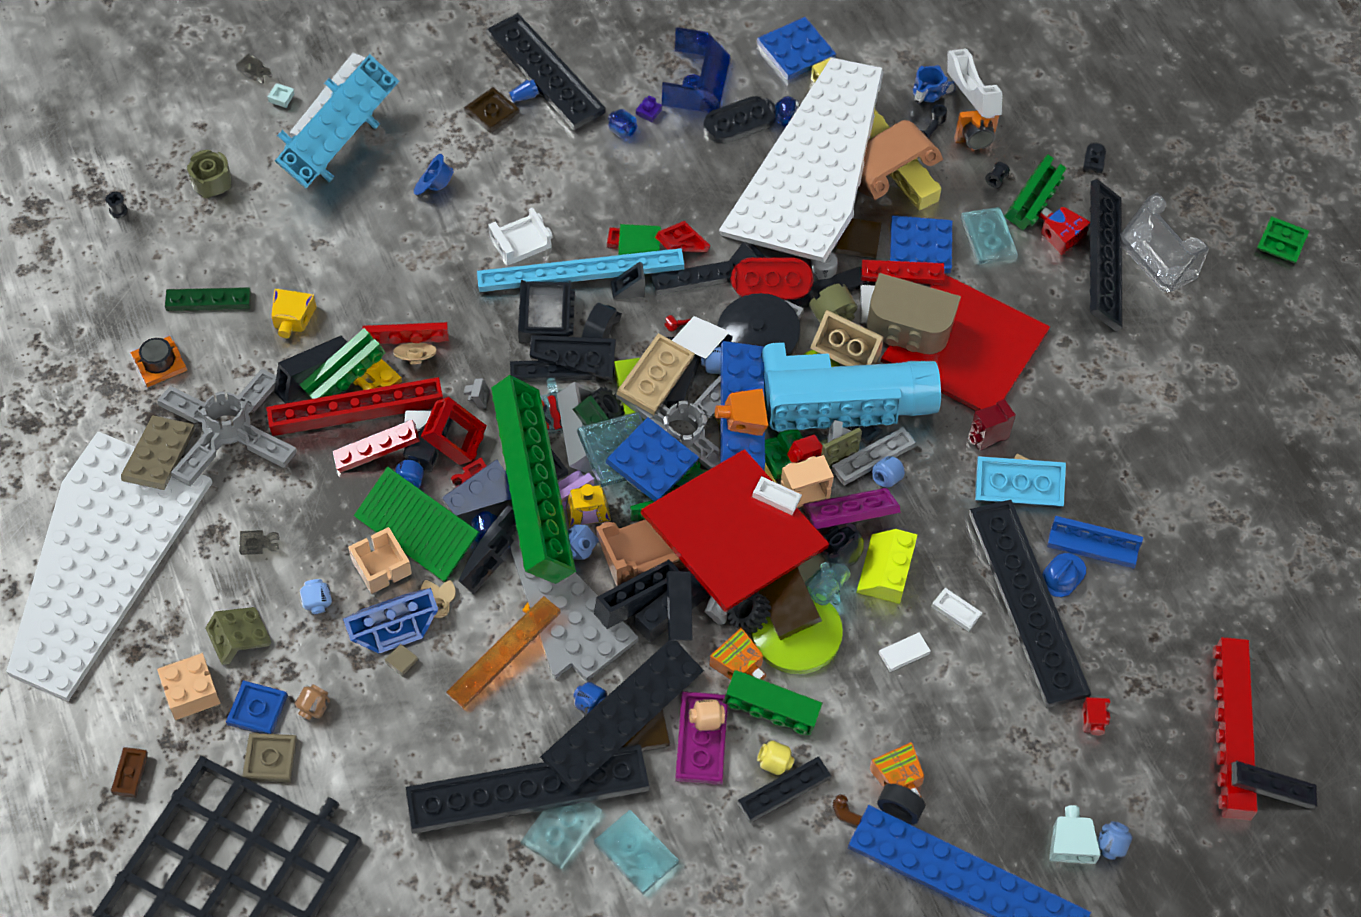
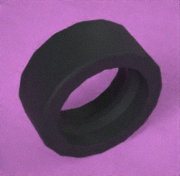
[877,784,926,825]

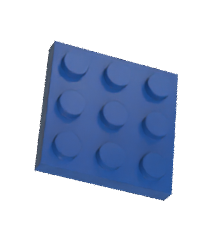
[757,17,836,81]
[890,216,952,274]
[606,417,699,502]

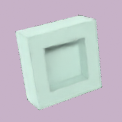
[267,83,295,108]

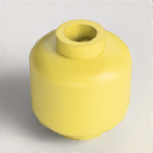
[757,741,794,775]

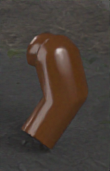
[833,794,862,827]

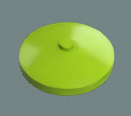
[751,590,843,674]

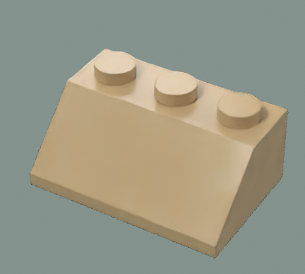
[810,310,884,366]

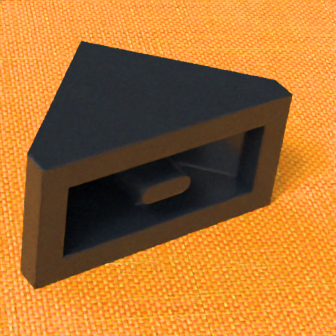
[611,262,645,300]

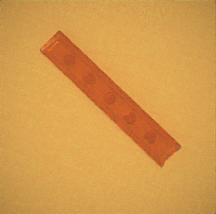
[446,596,561,709]

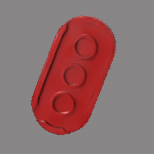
[731,258,814,300]

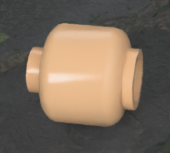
[689,700,725,731]

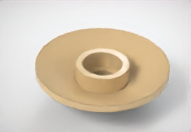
[394,343,436,364]

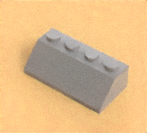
[557,382,613,472]

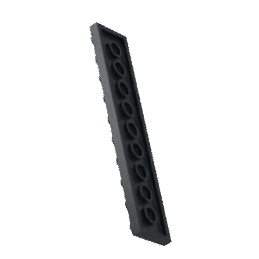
[969,500,1091,708]
[405,745,650,834]

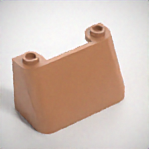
[858,120,943,200]
[596,519,687,586]

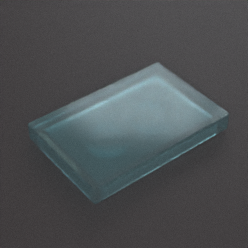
[961,207,1018,265]
[521,802,602,869]
[594,810,679,895]

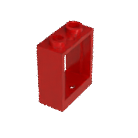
[421,397,487,465]

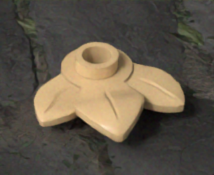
[421,580,456,618]

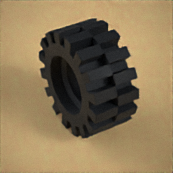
[587,387,624,425]
[727,592,771,633]

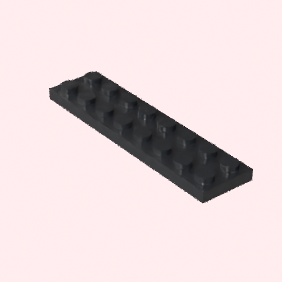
[486,13,606,130]
[1089,179,1123,331]
[540,640,704,792]

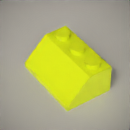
[856,529,918,604]

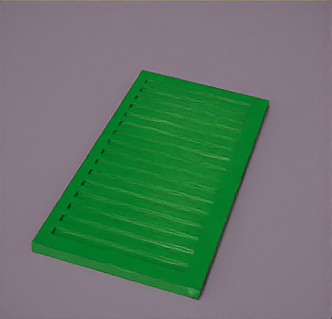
[354,466,480,582]

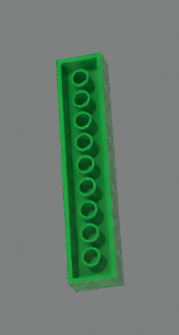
[491,375,576,584]

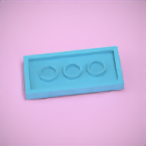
[975,456,1066,507]

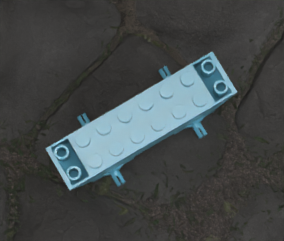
[275,54,399,189]

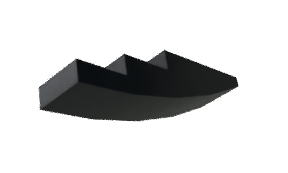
[458,505,517,594]

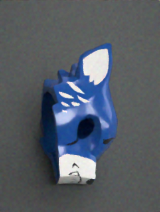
[913,65,956,103]

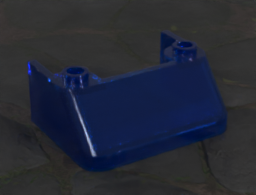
[662,27,731,113]

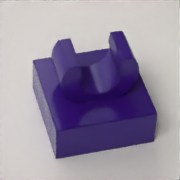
[636,95,662,122]

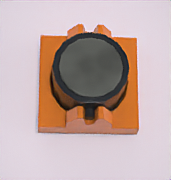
[954,110,999,151]
[130,336,187,388]

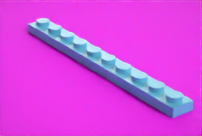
[477,248,684,292]

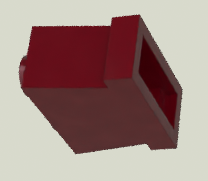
[969,399,1016,451]

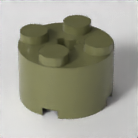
[187,150,232,198]
[809,284,858,324]

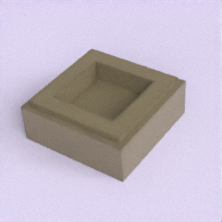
[385,644,418,676]

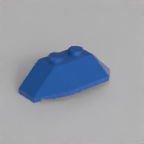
[343,588,438,654]

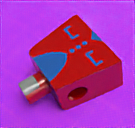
[1039,207,1090,255]

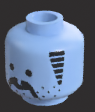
[300,579,332,614]

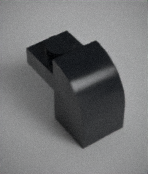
[581,302,622,338]

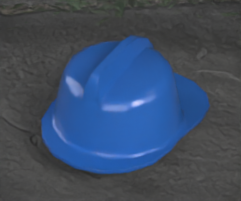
[414,154,454,195]
[1042,553,1086,597]

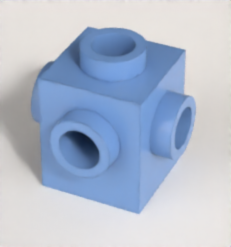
[568,525,599,560]

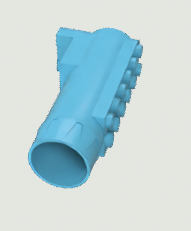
[762,343,941,431]

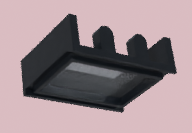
[518,280,575,343]

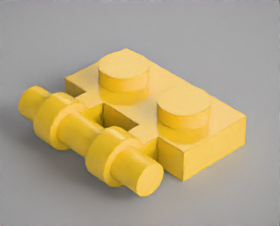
[353,359,402,390]

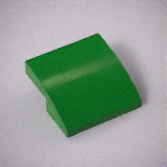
[1257,216,1309,264]
[618,224,661,255]
[765,429,803,480]

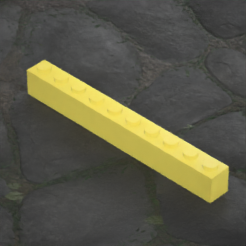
[811,57,941,211]

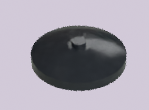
[717,293,801,356]

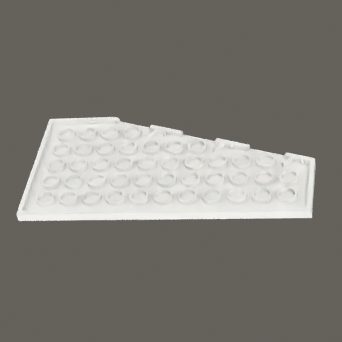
[719,58,883,263]
[6,431,213,702]

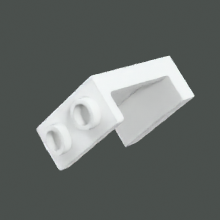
[488,207,553,266]

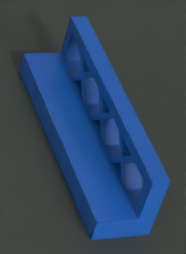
[1047,516,1143,568]

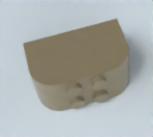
[867,273,961,354]

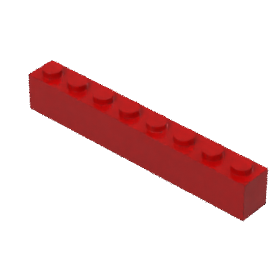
[266,377,443,436]
[1213,637,1257,821]

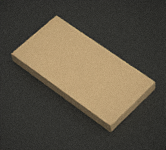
[617,333,695,415]

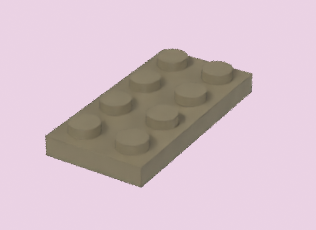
[121,415,195,490]

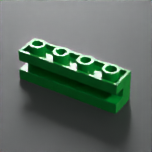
[1004,154,1067,230]
[300,328,386,399]
[723,670,822,735]

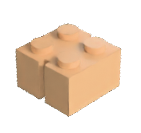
[780,455,834,509]
[348,527,412,594]
[157,653,221,720]

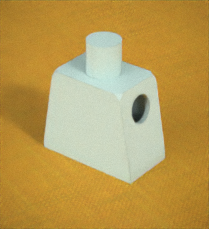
[1049,805,1100,864]

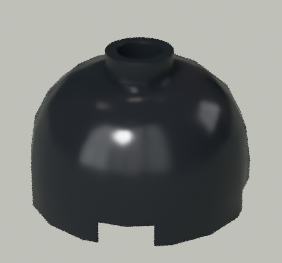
[820,523,864,567]

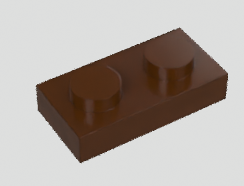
[111,747,148,798]

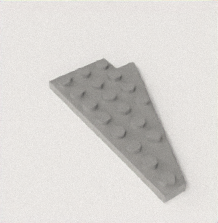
[509,530,639,682]

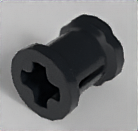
[985,162,1010,188]
[105,191,128,218]

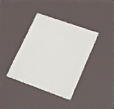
[672,316,730,359]

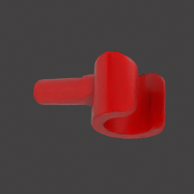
[664,315,691,332]

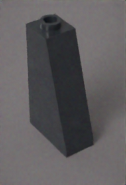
[274,335,348,404]
[662,337,701,409]

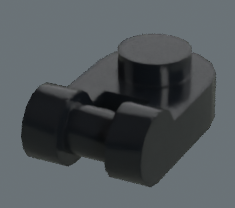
[1082,143,1106,174]

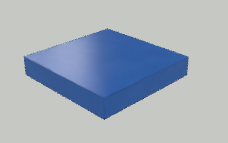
[226,680,288,734]

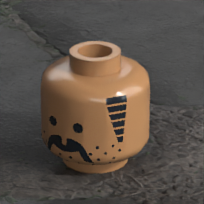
[295,684,330,721]

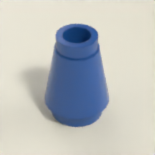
[509,79,539,103]

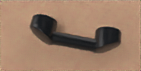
[921,105,947,140]

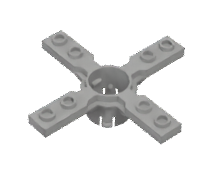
[157,369,297,486]
[616,376,721,492]

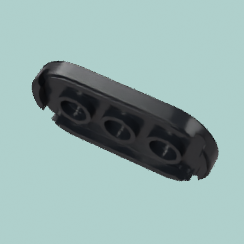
[703,96,777,143]

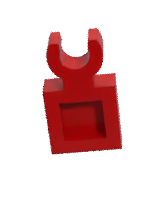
[451,458,486,487]

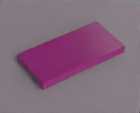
[803,488,901,529]
[675,691,728,785]

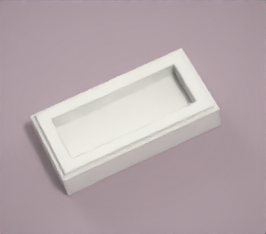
[752,476,802,515]
[931,588,982,632]
[879,633,930,672]

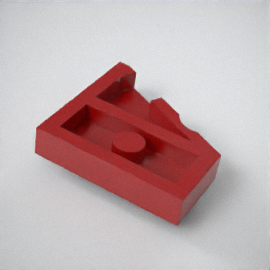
[655,221,711,252]

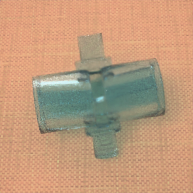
[807,562,850,605]

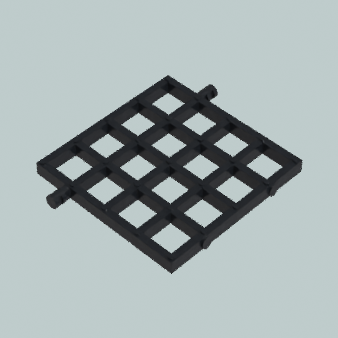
[92,755,362,917]

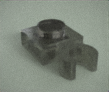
[236,53,272,83]
[239,530,280,555]

